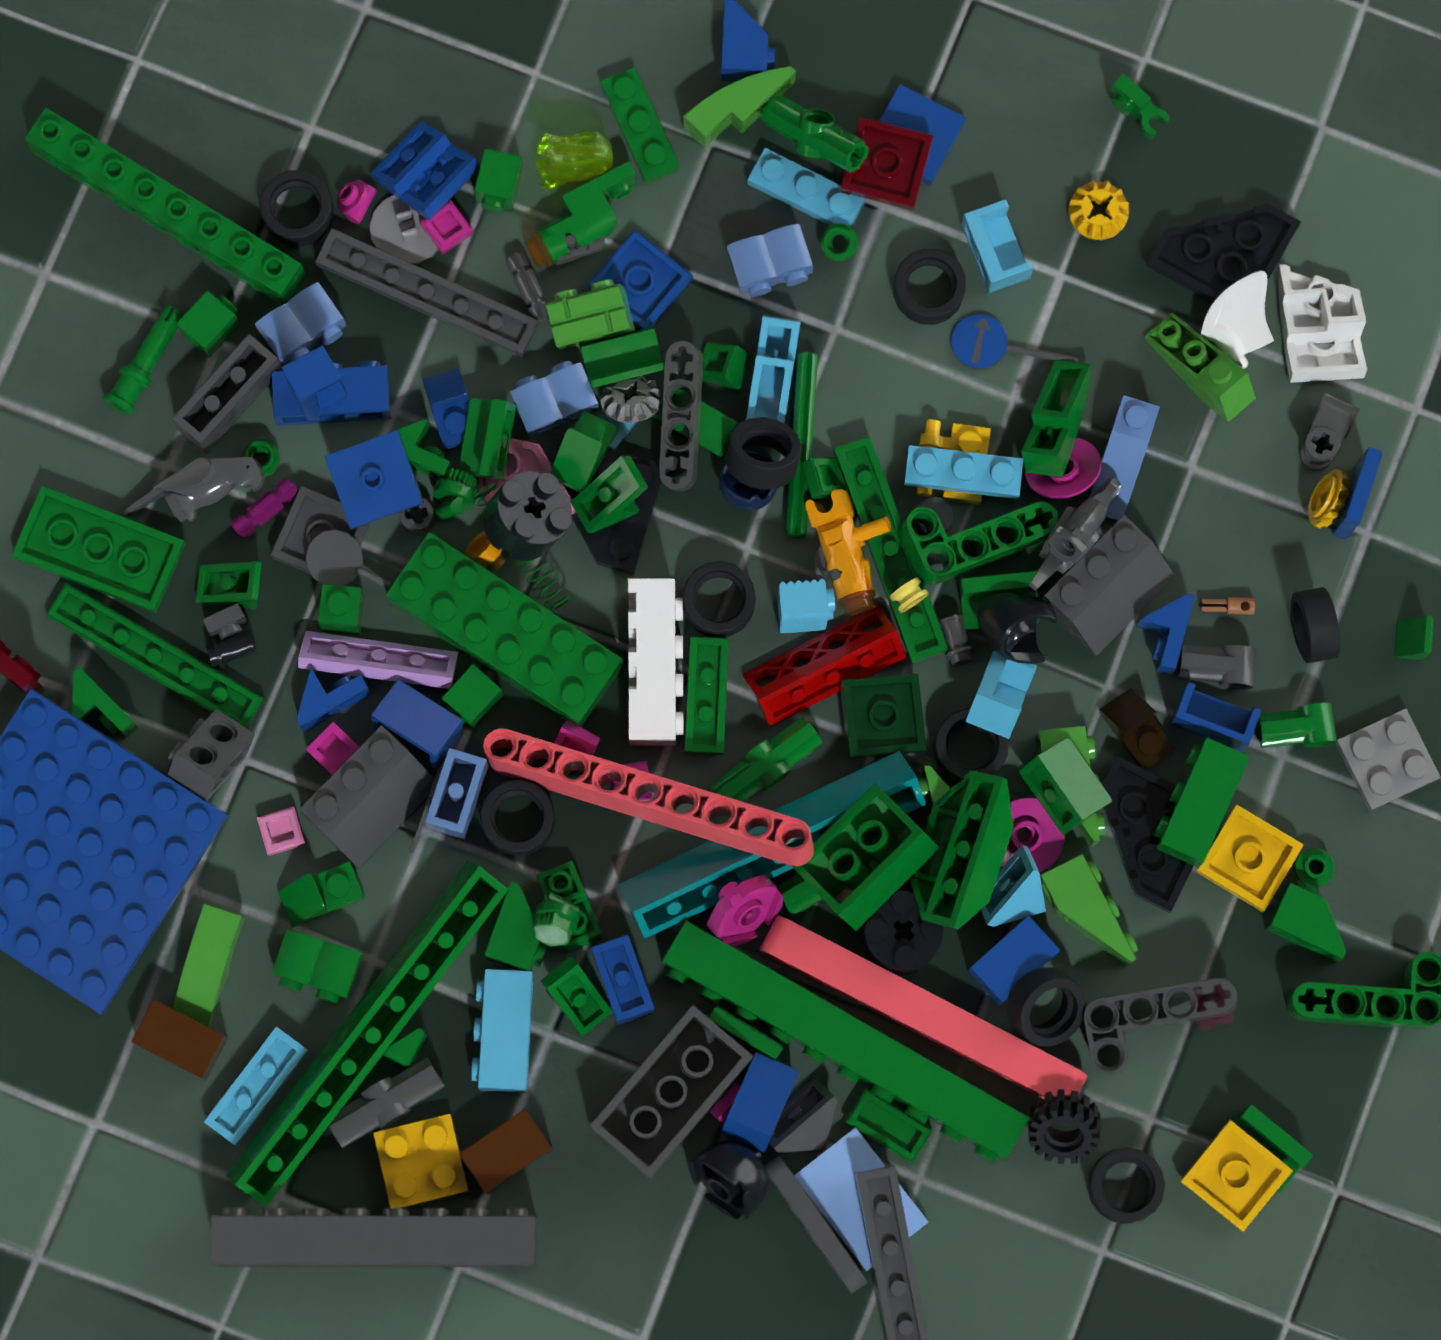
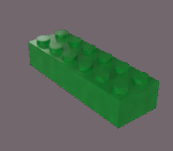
[386,532,623,727]

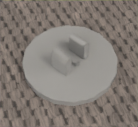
[370,195,438,265]

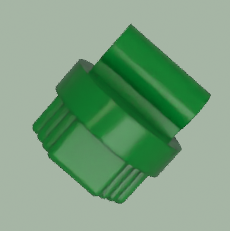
[433,467,480,520]
[533,890,579,947]

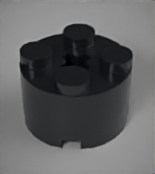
[483,471,572,561]
[863,890,944,974]

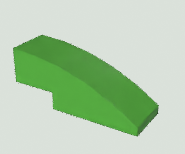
[683,66,796,149]
[173,904,245,1028]

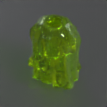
[535,131,613,191]

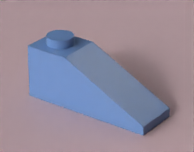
[1089,395,1160,522]

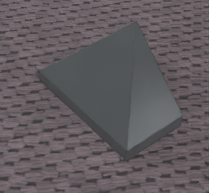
[769,1077,837,1153]

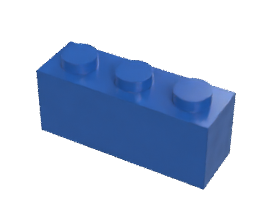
[272,361,392,426]

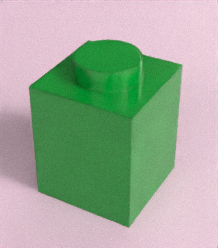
[474,149,523,212]
[176,291,240,358]
[318,584,365,634]
[442,664,503,730]

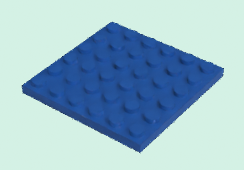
[0,689,229,1014]

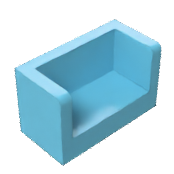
[961,200,1034,293]
[965,650,1037,739]

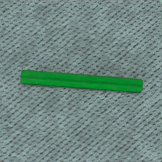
[786,352,818,539]

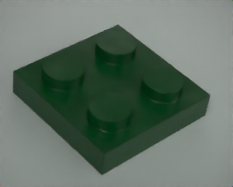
[840,674,927,759]

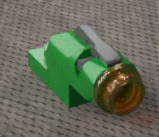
[524,161,636,268]

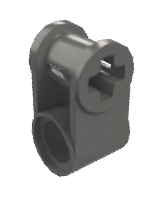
[1300,393,1360,471]

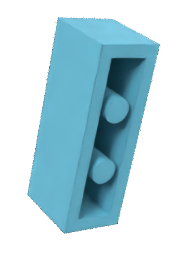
[472,969,534,1093]

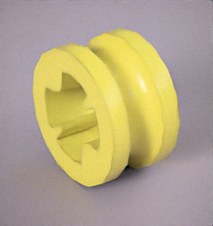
[890,577,929,613]

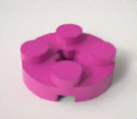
[707,874,783,947]

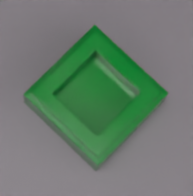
[801,457,846,499]

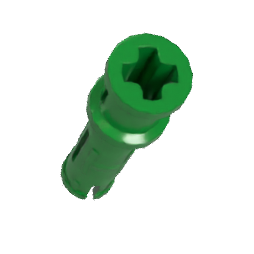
[102,305,184,416]

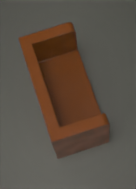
[131,1000,228,1081]
[459,1109,553,1195]

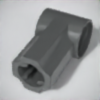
[1177,645,1256,690]

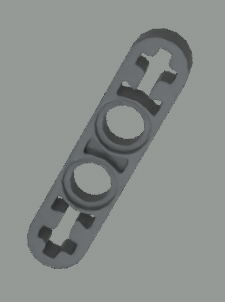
[659,341,703,492]
[764,1155,867,1294]

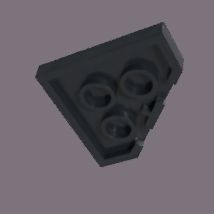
[1146,204,1301,303]
[548,433,662,575]
[1102,756,1193,913]

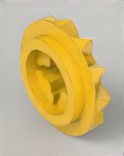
[1069,180,1129,240]
[1308,469,1350,529]

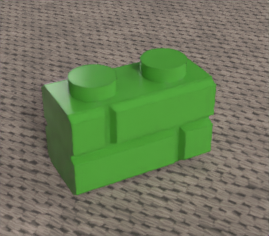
[546,279,635,350]

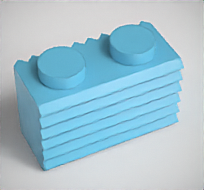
[777,578,835,634]

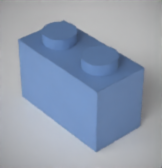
[425,748,489,840]

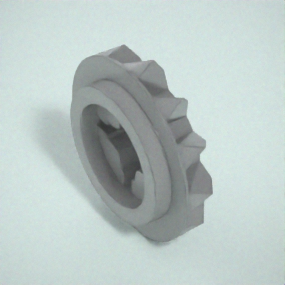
[601,375,662,423]

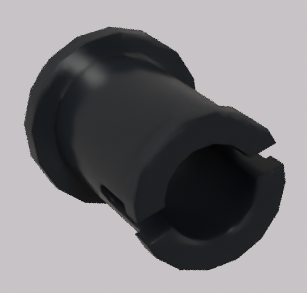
[205,630,257,668]

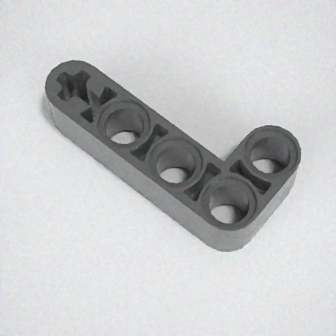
[1084,978,1238,1075]

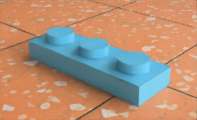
[747,148,866,227]
[904,445,1023,499]
[204,1027,309,1146]

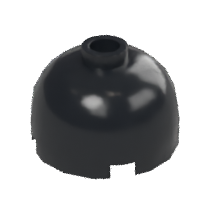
[689,1141,769,1220]

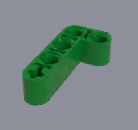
[898,502,1059,585]
[1286,951,1441,1029]

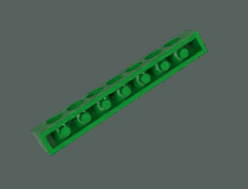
[25,108,306,305]

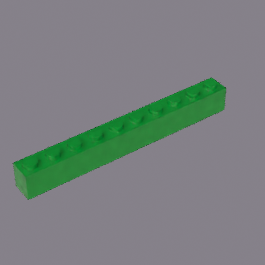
[226,861,509,1208]
[662,921,1029,1163]

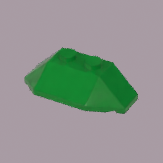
[909,770,1014,930]

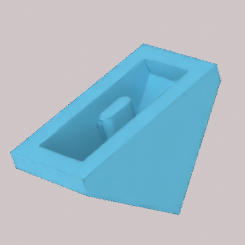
[981,845,1046,927]

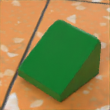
[702,342,750,390]
[1395,615,1434,661]
[382,1028,427,1069]

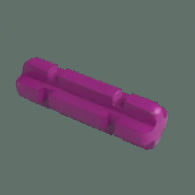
[231,478,299,539]

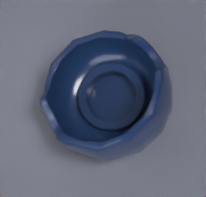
[718,451,777,510]

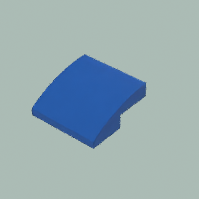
[370,121,480,220]

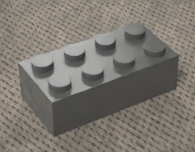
[589,1005,753,1180]

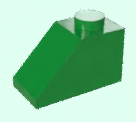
[485,881,548,971]
[1266,881,1346,963]

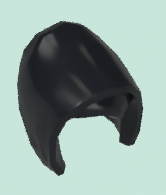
[977,593,1058,664]

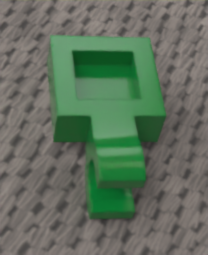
[1109,73,1170,140]

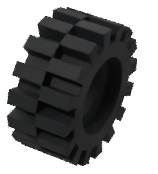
[1028,1089,1101,1164]

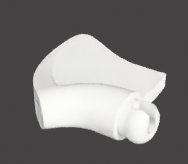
[1200,270,1274,369]

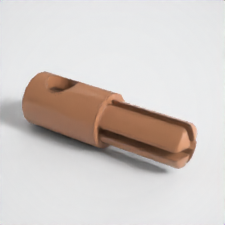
[1200,597,1255,615]

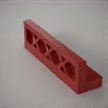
[742,605,906,727]

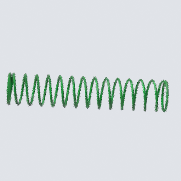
[473,483,571,612]

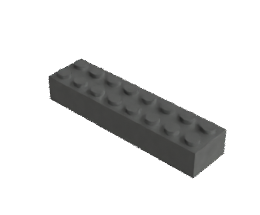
[210,1208,537,1267]

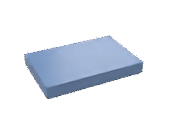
[794,1127,928,1271]

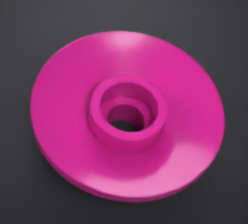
[1025,438,1102,499]
[1001,797,1065,872]

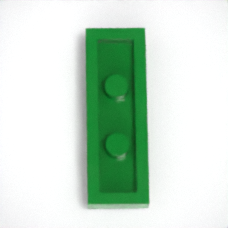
[600,67,680,185]
[685,637,729,755]

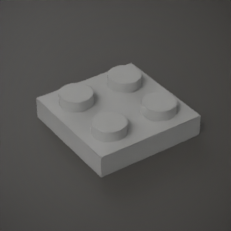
[1335,709,1441,812]

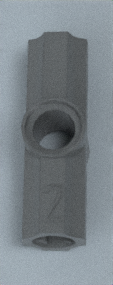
[329,1057,445,1148]

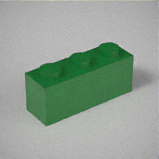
[1154,737,1250,868]

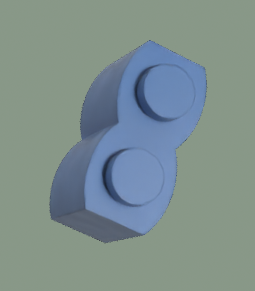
[727,224,813,297]
[255,282,346,366]
[510,361,599,439]

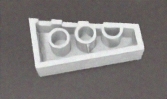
[628,578,683,746]

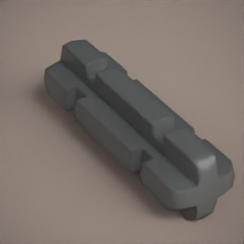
[506,251,549,324]

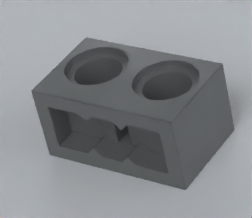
[167,709,255,801]

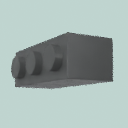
[172,334,281,454]

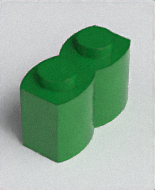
[271,929,364,1004]

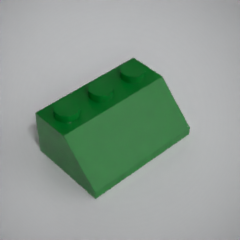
[792,783,940,931]

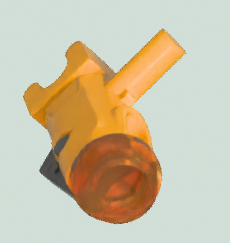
[805,489,892,616]

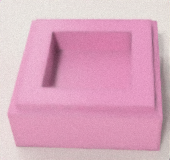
[256,806,306,856]

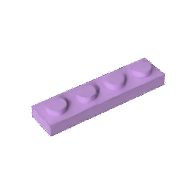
[298,631,458,689]

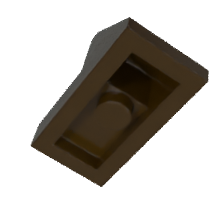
[1098,688,1176,770]

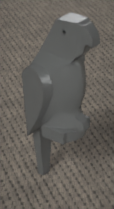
[123,457,264,522]
[1029,477,1122,591]

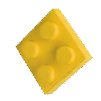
[1196,804,1304,912]
[373,1114,469,1208]
[1181,1119,1293,1232]

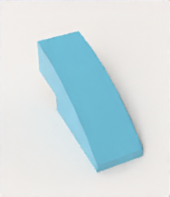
[746,315,801,423]

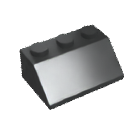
[1043,515,1175,658]
[299,725,434,869]

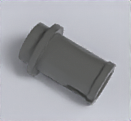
[939,615,976,667]

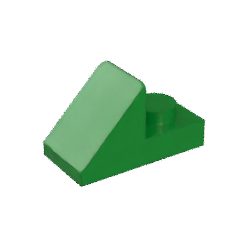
[550,411,618,492]
[378,419,452,480]
[570,456,649,533]
[196,561,262,610]
[72,667,138,738]
[278,861,365,928]
[540,957,613,1037]

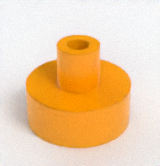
[465,531,505,570]

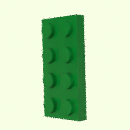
[11,486,186,614]

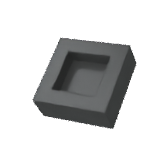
[203,603,248,640]

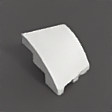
[1277,264,1367,383]

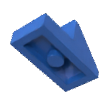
[422,368,470,452]
[1137,594,1195,676]
[297,668,371,733]

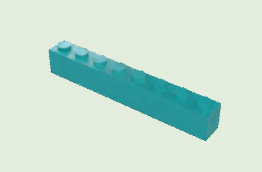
[618,751,926,939]

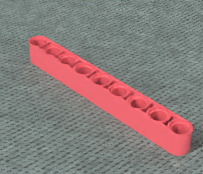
[483,728,814,866]
[759,915,1088,1100]

